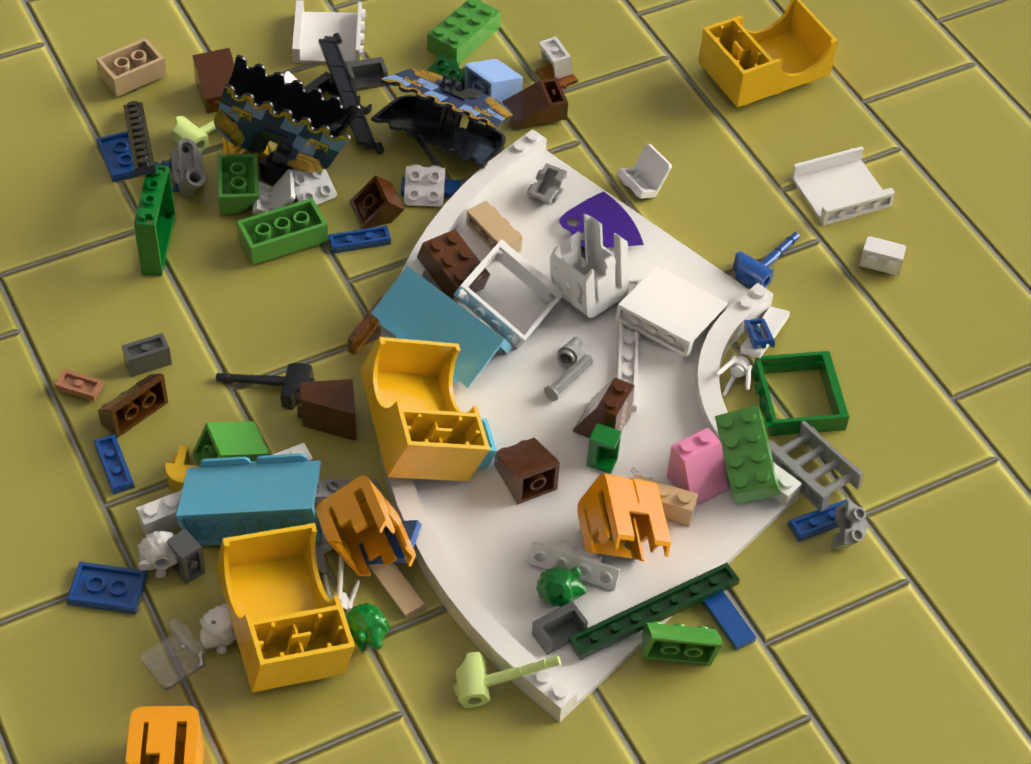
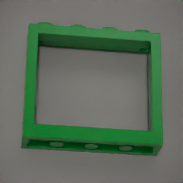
[134,165,176,276]
[751,351,849,436]

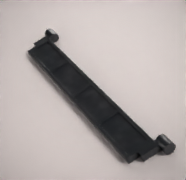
[318,33,384,154]

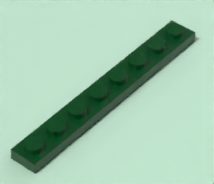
[568,562,740,660]

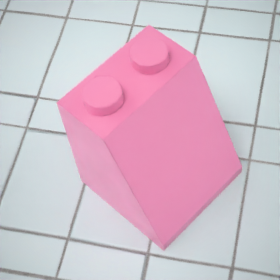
[666,427,728,506]

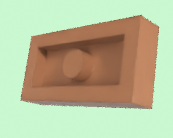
[54,369,104,402]

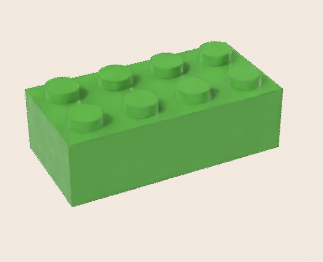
[427,0,501,64]
[237,198,329,265]
[715,405,781,505]

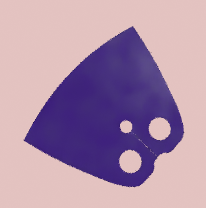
[559,191,644,247]

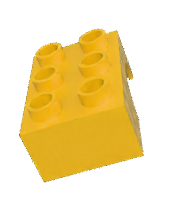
[698,0,838,108]
[360,337,490,481]
[215,523,355,693]

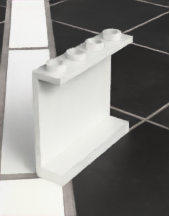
[292,0,366,64]
[791,146,895,225]
[615,266,727,357]

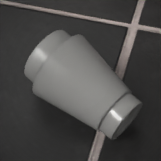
[558,337,583,366]

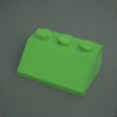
[217,154,259,214]
[642,621,722,665]

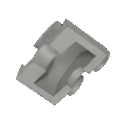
[527,163,567,204]
[832,501,867,550]

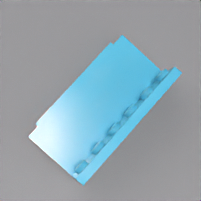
[371,266,513,388]
[176,453,323,546]

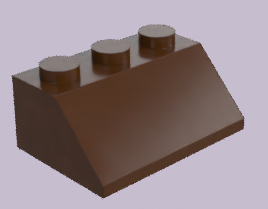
[98,373,168,438]

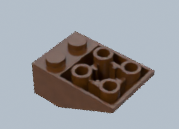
[502,78,568,129]

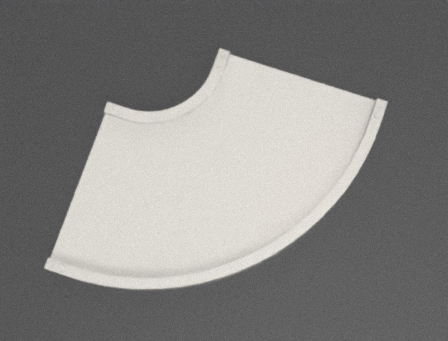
[378,129,802,723]

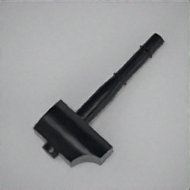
[216,363,315,410]

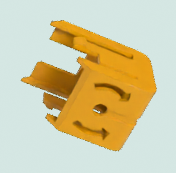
[577,473,671,562]
[316,475,416,577]
[125,706,205,764]

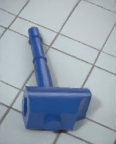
[732,232,800,288]

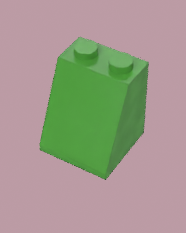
[193,421,269,466]

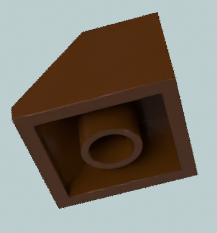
[350,175,405,229]

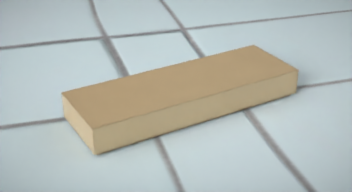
[368,563,425,619]

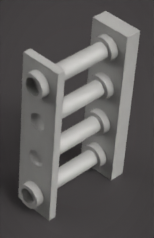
[769,421,863,512]

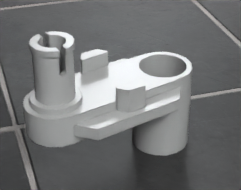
[171,138,205,197]

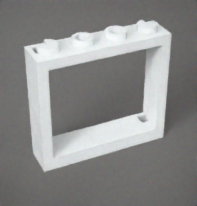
[453,239,565,349]

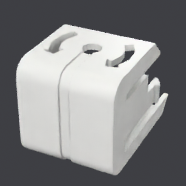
[550,214,629,318]

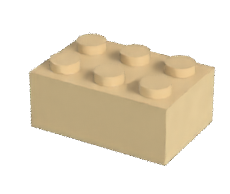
[96,38,167,97]

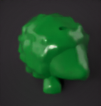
[536,566,587,607]
[346,602,390,652]

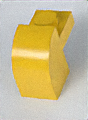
[165,446,200,492]

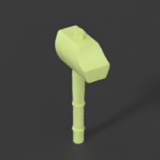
[173,116,216,152]
[454,652,561,708]

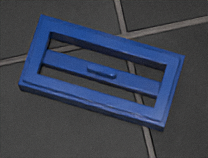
[744,318,775,349]

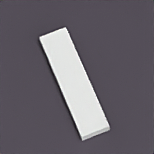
[740,306,790,358]

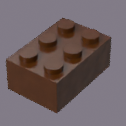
[417,229,490,301]

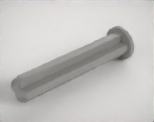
[544,354,593,401]

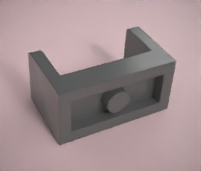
[346,57,388,91]
[122,333,172,377]
[167,528,206,584]
[532,601,588,655]

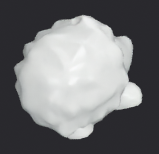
[138,531,178,578]
[199,604,236,654]

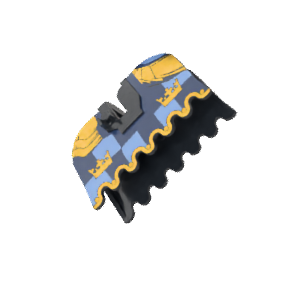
[214,55,360,173]
[371,69,513,169]

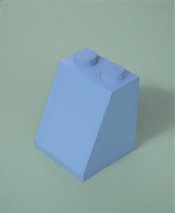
[464,59,523,103]

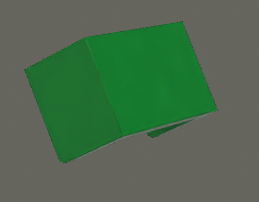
[586,423,622,474]

